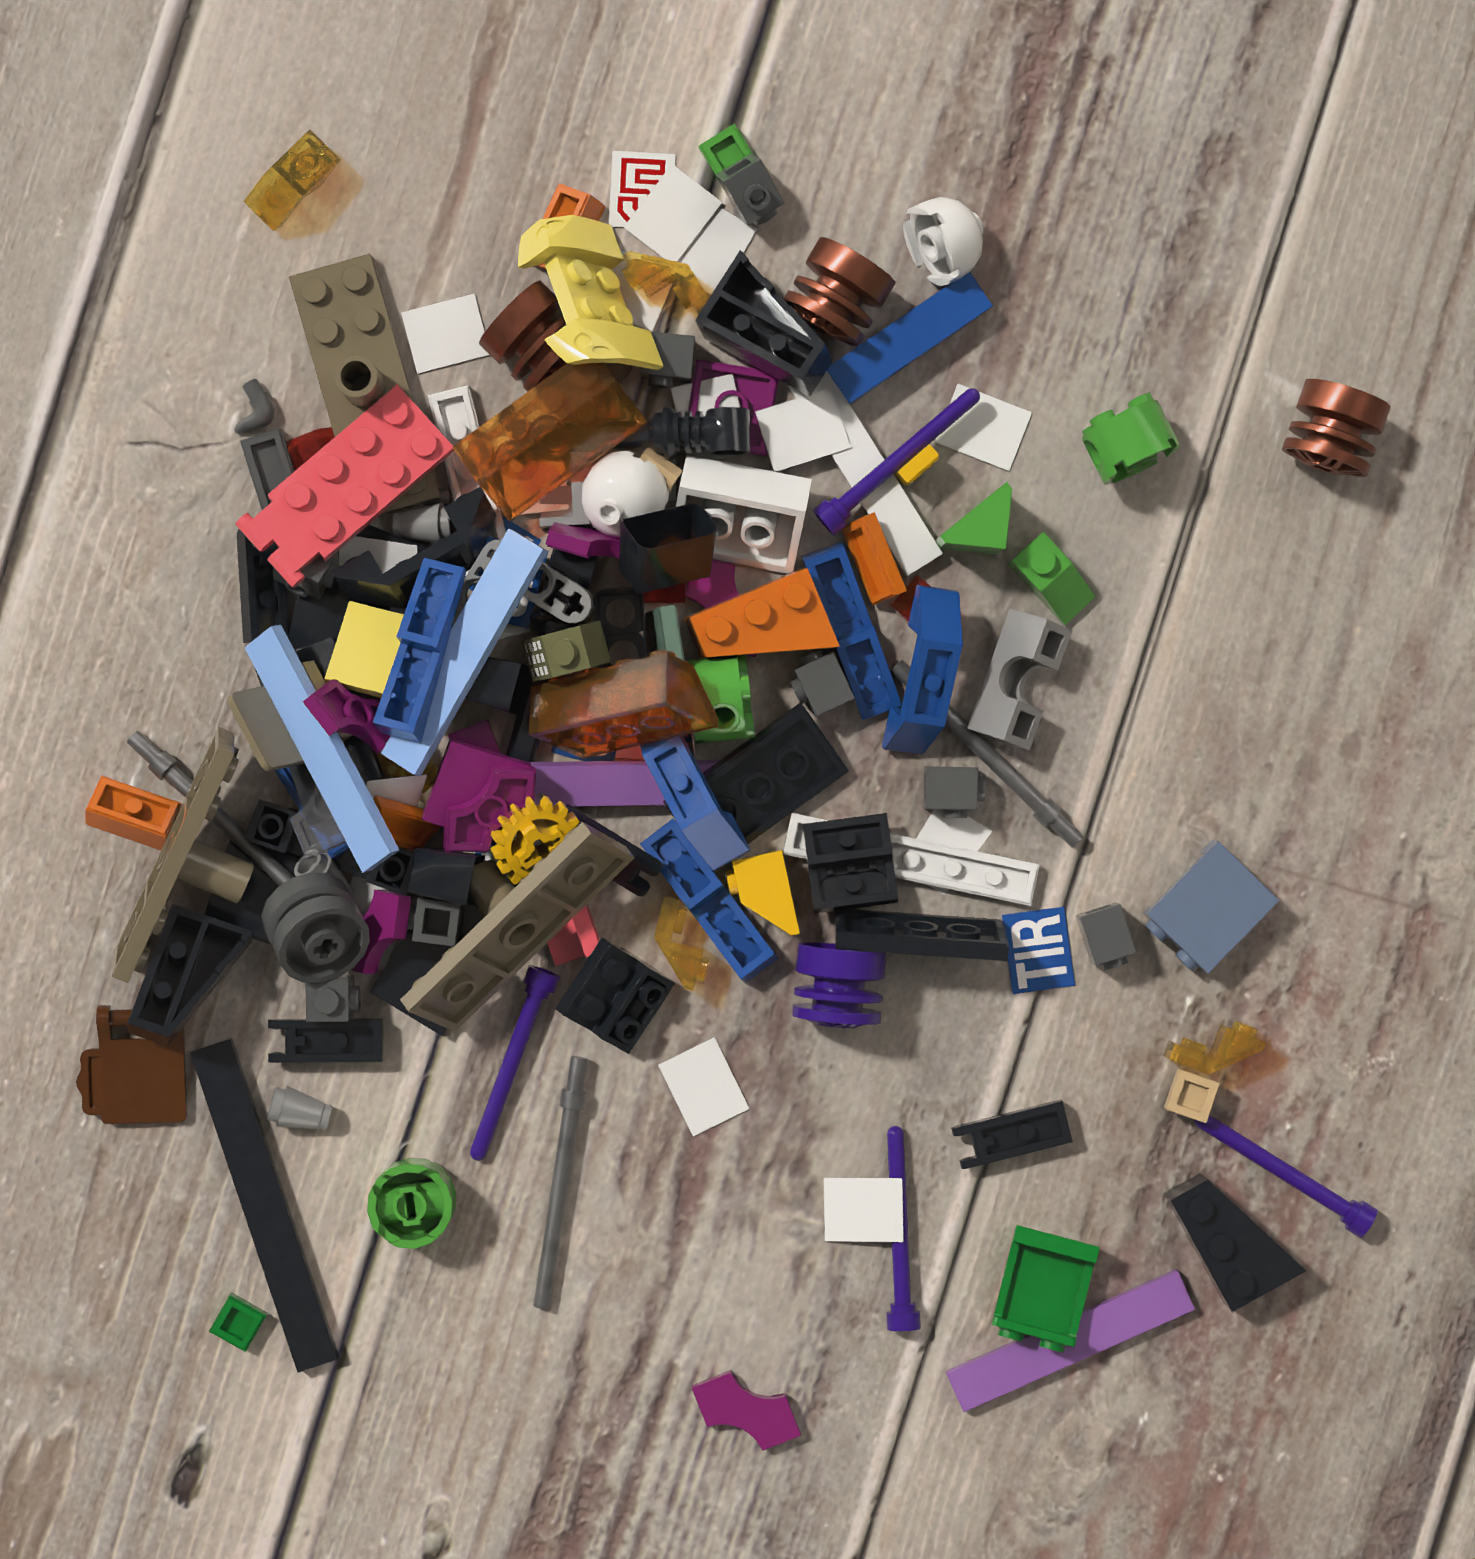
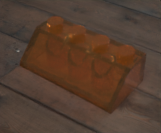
[453,363,648,521]
[529,650,718,759]

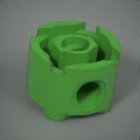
[1082,392,1180,485]
[686,654,755,744]
[367,1157,456,1249]

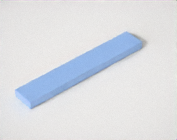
[381,529,549,776]
[244,625,399,873]

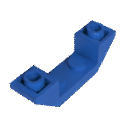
[881,585,963,754]
[636,703,751,871]

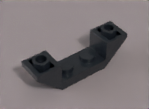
[332,486,496,608]
[244,799,414,896]

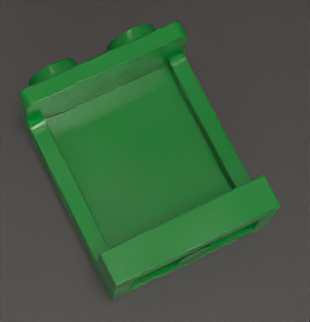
[991,1225,1100,1353]

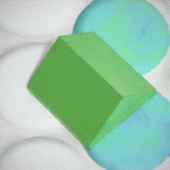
[935,482,1012,555]

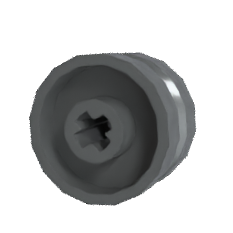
[261,872,370,983]

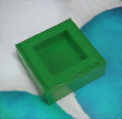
[209,1293,268,1352]

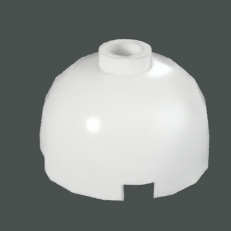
[903,197,983,286]
[581,451,669,539]

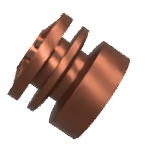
[784,237,896,347]
[479,280,572,396]
[1282,379,1391,477]

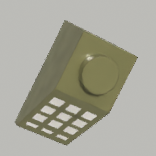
[521,620,611,682]

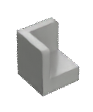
[539,482,592,530]

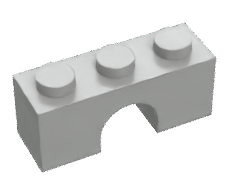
[967,609,1073,750]

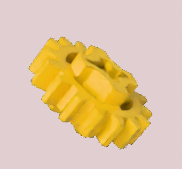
[490,796,580,885]

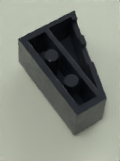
[695,250,832,397]
[127,904,254,1046]
[1163,1173,1306,1312]

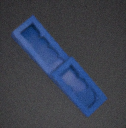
[827,272,993,404]
[801,541,902,720]
[373,558,466,744]
[640,818,778,983]

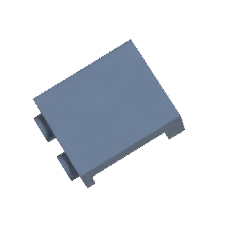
[1142,840,1279,974]

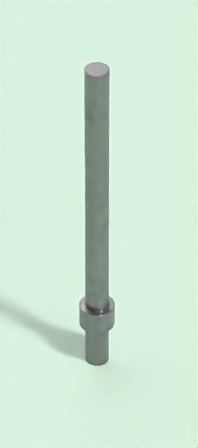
[891,660,1083,848]
[127,731,294,886]
[533,1056,588,1309]

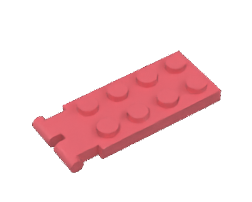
[235,384,454,588]

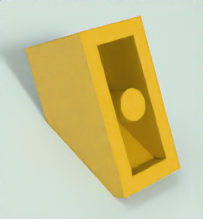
[726,849,800,936]

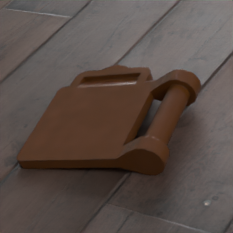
[76,1005,187,1124]

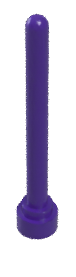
[812,388,980,536]
[470,965,561,1161]
[1194,1115,1378,1238]
[886,1126,921,1331]

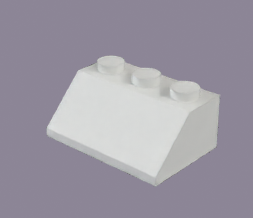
[676,454,812,574]

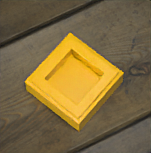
[895,444,939,486]

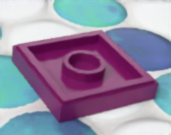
[688,359,779,457]
[422,738,532,843]

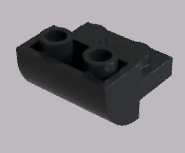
[555,938,675,1054]

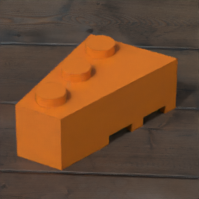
[684,568,840,657]

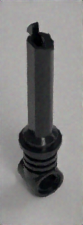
[504,407,750,460]
[506,548,597,762]

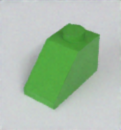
[1007,532,1096,625]

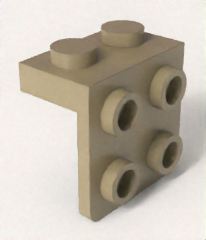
[227,660,352,771]

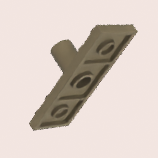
[289,253,441,517]
[112,726,254,983]
[400,822,634,1032]

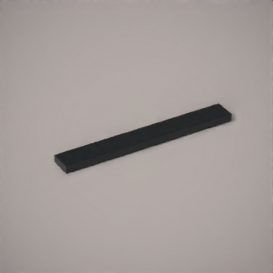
[190,1038,339,1373]

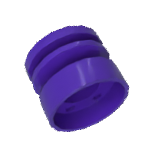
[792,942,887,1028]

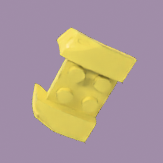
[518,215,664,370]

